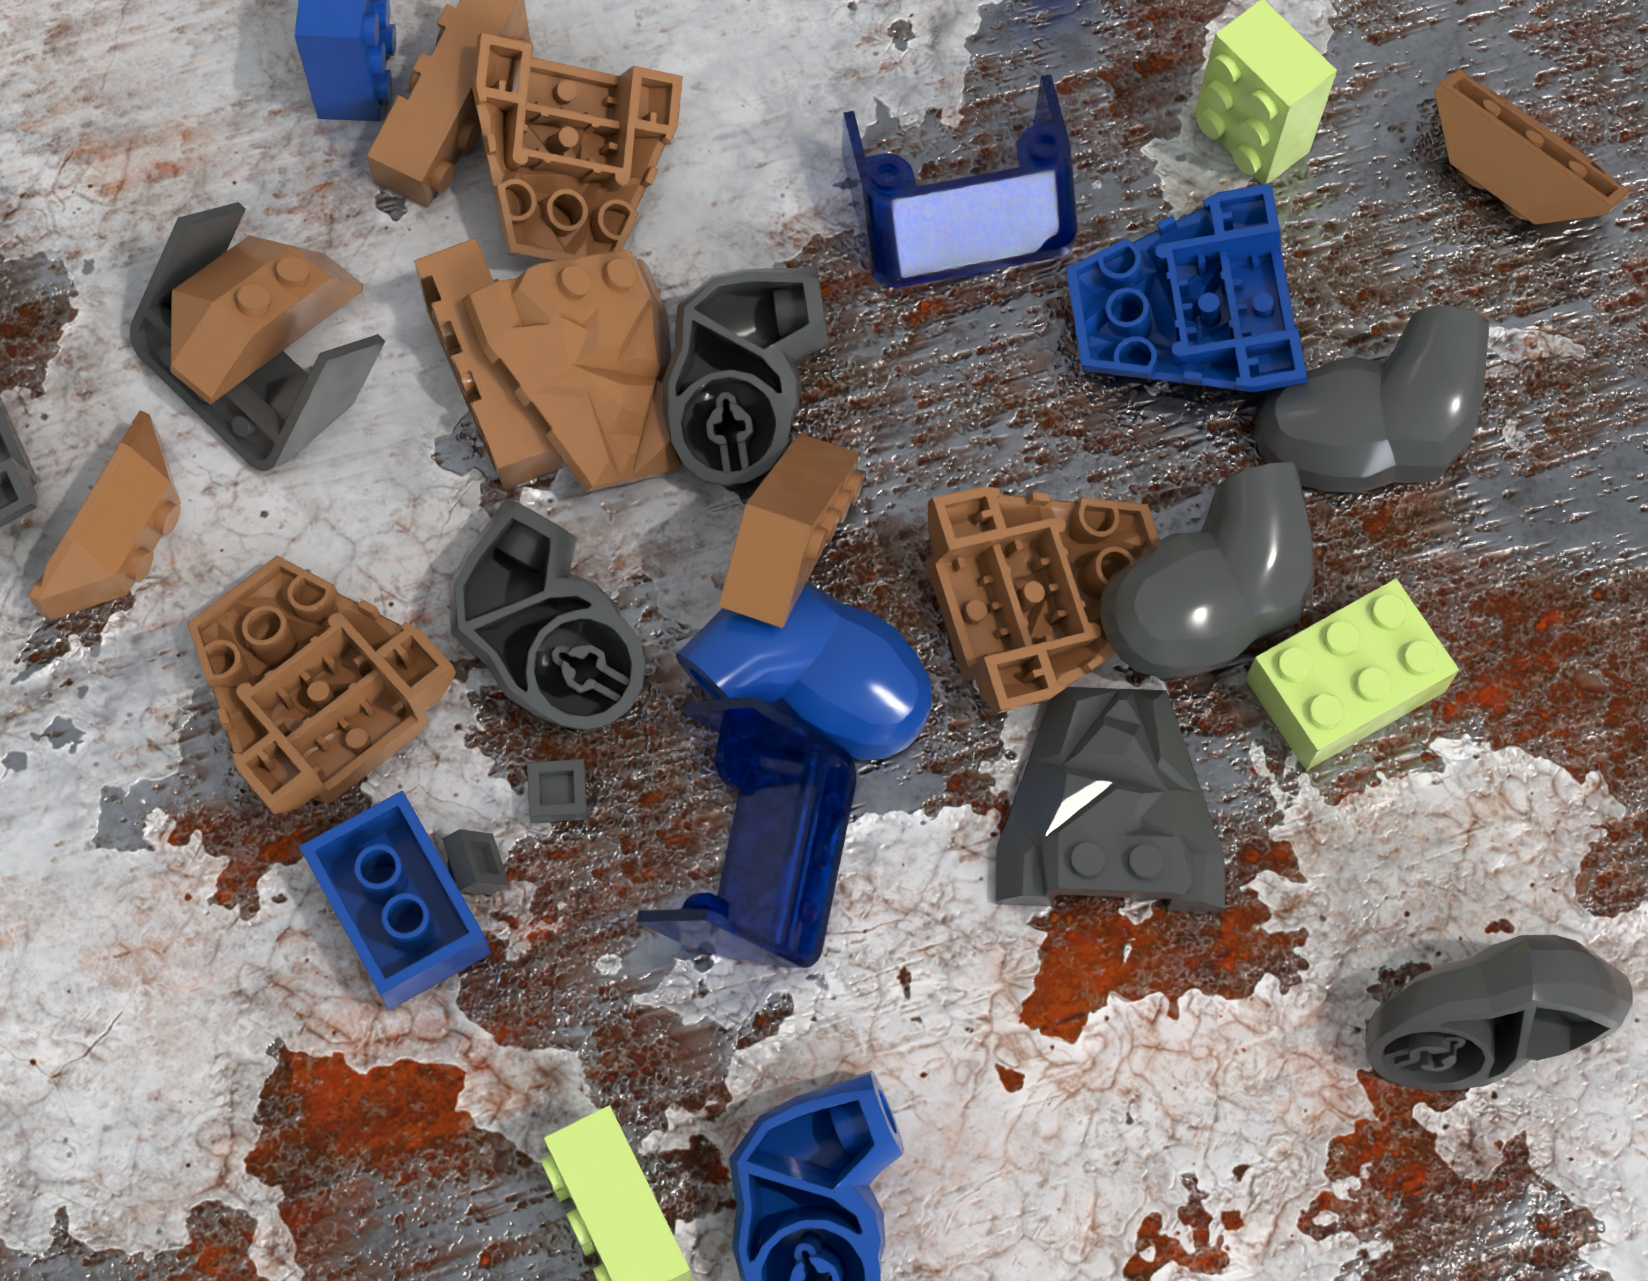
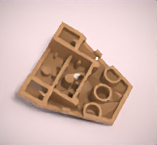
[472,32,683,262]
[463,250,682,492]
[928,486,1160,714]
[187,556,456,814]

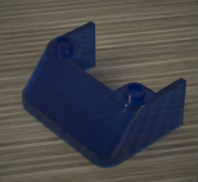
[842,74,1078,288]
[636,696,857,968]

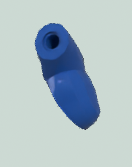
[676,583,932,761]
[729,1071,904,1281]

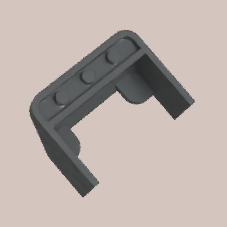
[130,202,386,471]

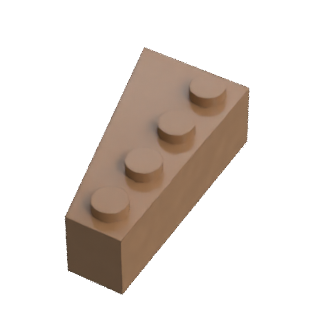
[367,0,533,208]
[414,238,563,490]
[718,433,864,628]

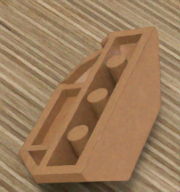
[1434,69,1630,225]
[170,235,363,405]
[28,410,181,620]

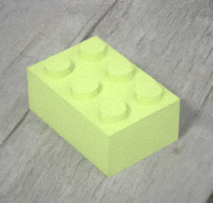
[1194,0,1337,184]
[1245,578,1459,771]
[540,1105,692,1281]

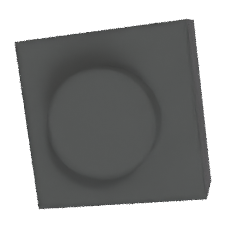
[527,759,588,823]
[442,829,510,895]

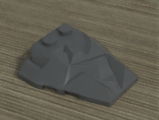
[995,687,1225,913]

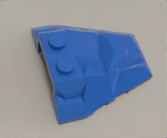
[1066,183,1307,392]

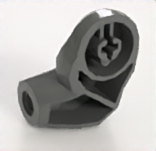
[662,268,829,486]
[1254,305,1489,493]
[1100,462,1315,678]
[449,498,646,731]
[1365,935,1633,1091]

